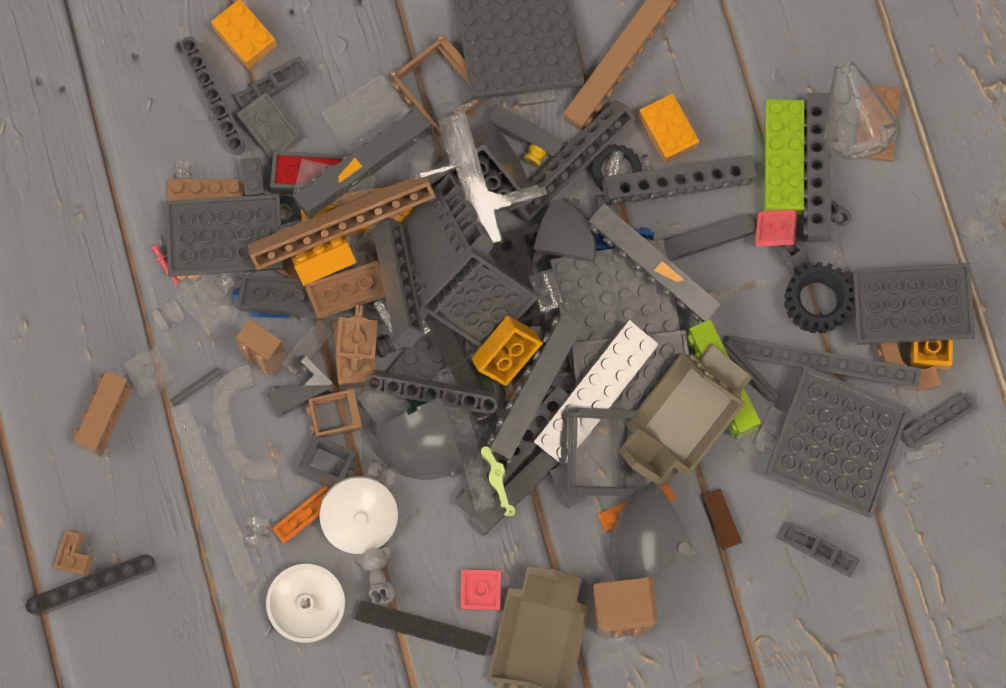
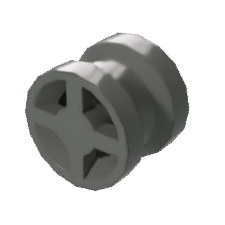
[376,334,396,358]

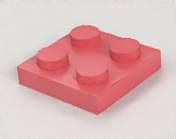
[755,210,797,247]
[461,570,501,611]

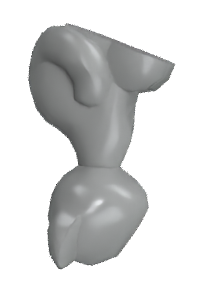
[356,547,395,604]

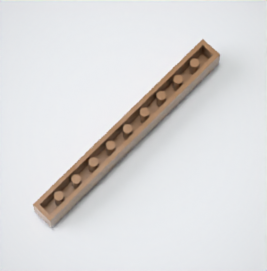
[563,0,678,131]
[248,171,436,270]

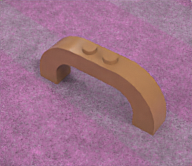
[876,343,941,391]

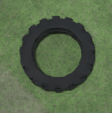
[591,144,642,193]

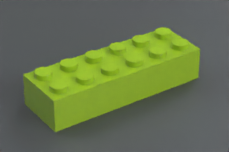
[763,99,804,216]
[687,319,761,439]

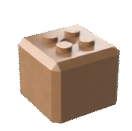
[592,578,658,638]

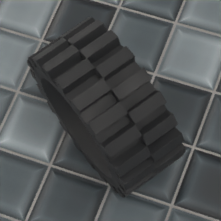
[784,262,854,333]

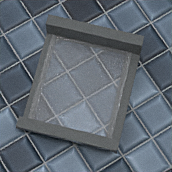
[567,408,638,496]

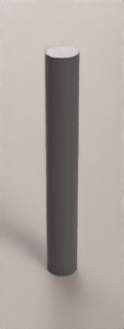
[170,368,222,406]

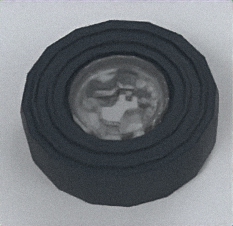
[280,196,302,230]

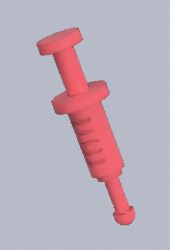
[151,244,179,285]

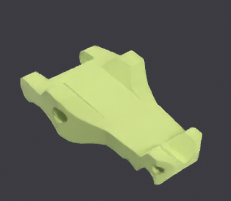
[481,447,515,517]

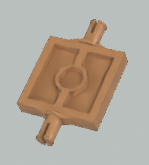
[336,305,378,371]

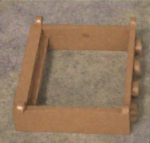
[389,34,489,137]

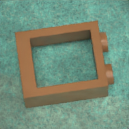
[306,389,363,438]

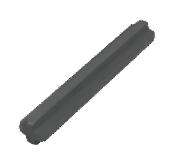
[723,341,779,402]

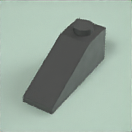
[771,240,810,274]
[267,386,330,418]

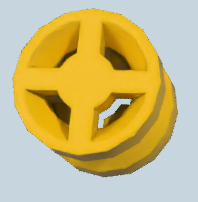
[523,144,547,167]

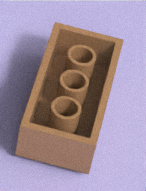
[236,319,288,376]
[333,319,378,388]
[73,371,132,457]

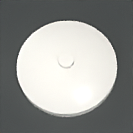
[319,476,398,554]
[266,564,345,643]

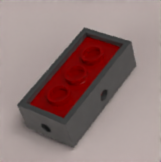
[270,150,348,195]

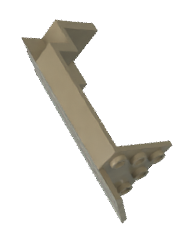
[618,343,752,486]
[487,567,590,688]

